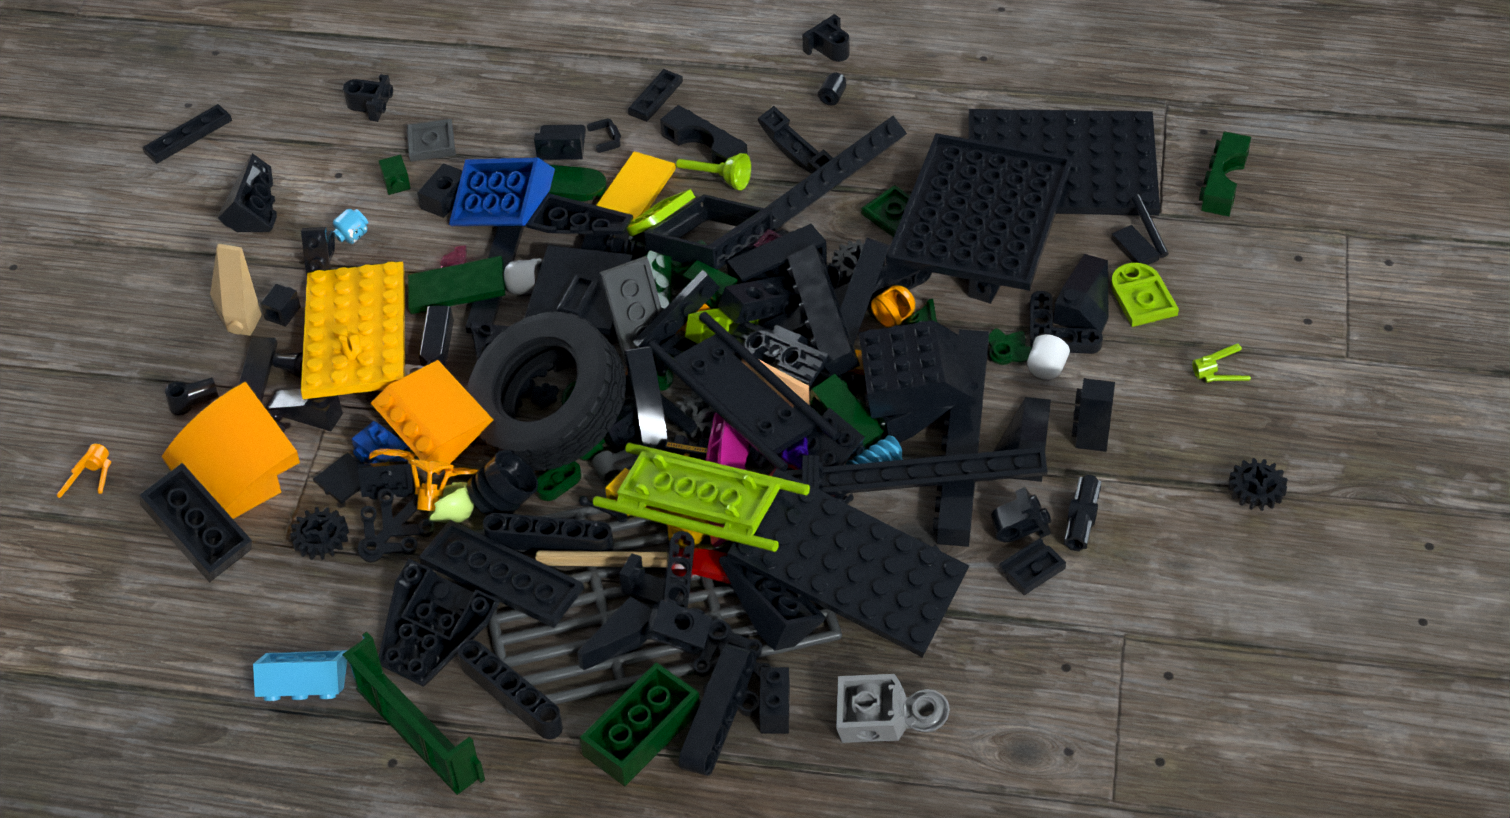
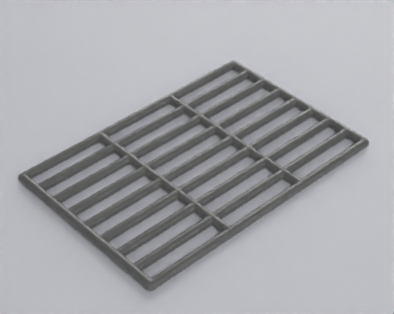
[474,466,842,714]

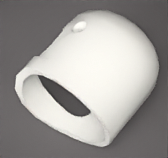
[1027,334,1070,380]

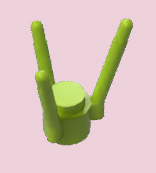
[1192,343,1251,383]

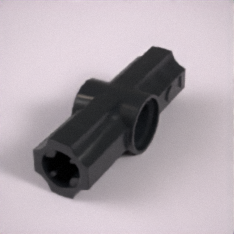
[1064,474,1102,552]

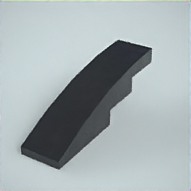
[625,346,668,451]

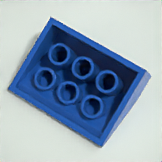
[449,158,555,226]

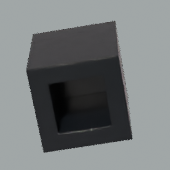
[260,284,301,327]

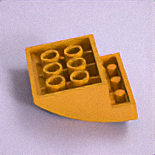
[162,382,300,519]

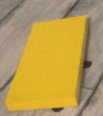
[596,151,676,220]

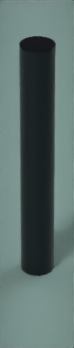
[1132,194,1169,258]

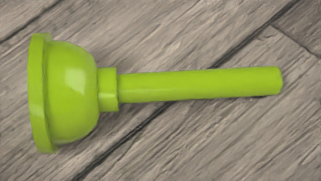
[676,153,751,191]

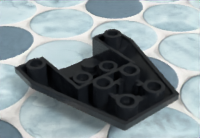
[378,558,501,687]

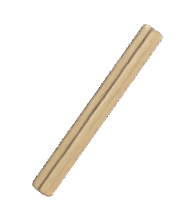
[536,550,667,567]

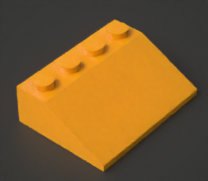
[371,360,494,475]

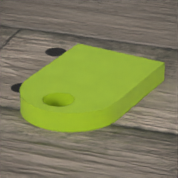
[626,189,695,236]
[1111,263,1179,327]

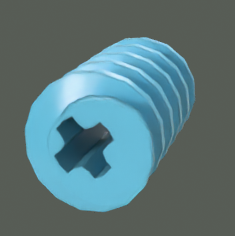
[846,435,903,465]

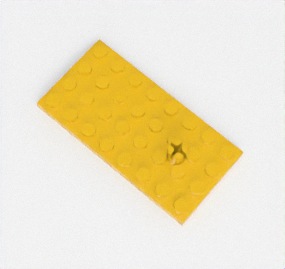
[301,261,405,399]

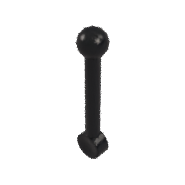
[579,496,628,523]

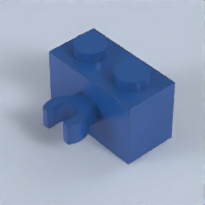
[352,421,411,464]

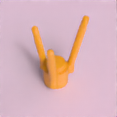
[57,444,111,498]

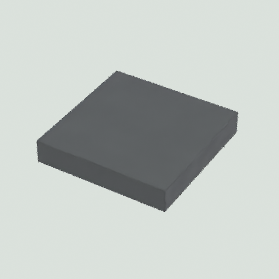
[407,119,456,162]

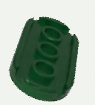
[548,165,606,202]

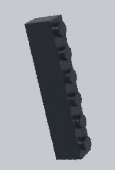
[787,244,860,376]

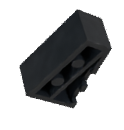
[1072,378,1115,452]

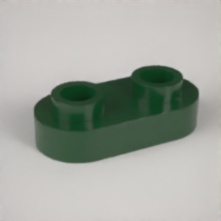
[536,461,582,501]

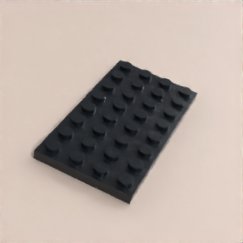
[727,468,969,658]

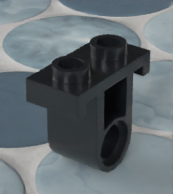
[802,14,850,62]
[343,74,394,122]
[301,227,335,276]
[991,487,1052,543]

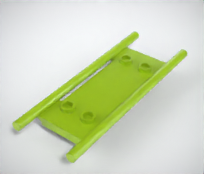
[593,443,810,552]

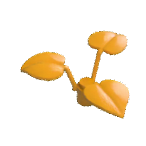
[369,449,479,511]

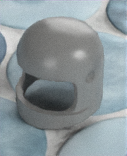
[504,258,543,295]

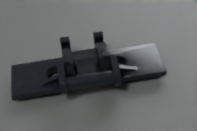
[732,322,830,386]

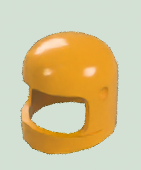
[871,285,915,328]

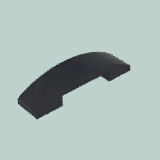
[757,106,833,174]

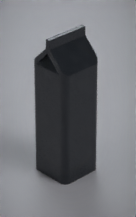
[419,306,454,368]

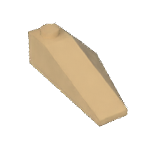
[210,244,262,336]

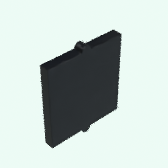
[313,452,364,504]

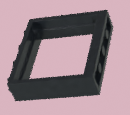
[644,194,774,270]

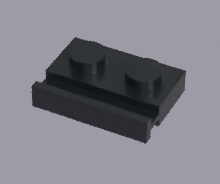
[999,537,1066,595]

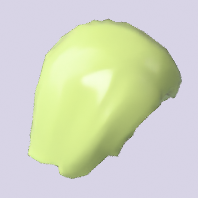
[428,482,474,523]

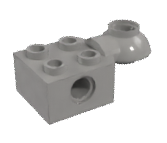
[836,674,950,743]

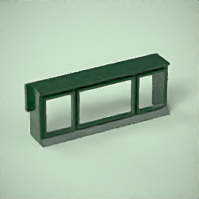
[342,631,485,795]

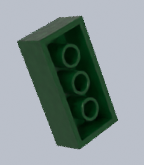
[579,662,700,787]

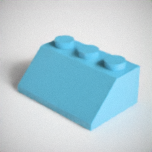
[253,650,348,701]

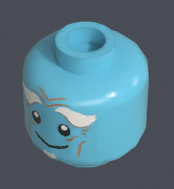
[333,209,368,244]

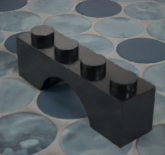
[660,105,748,164]

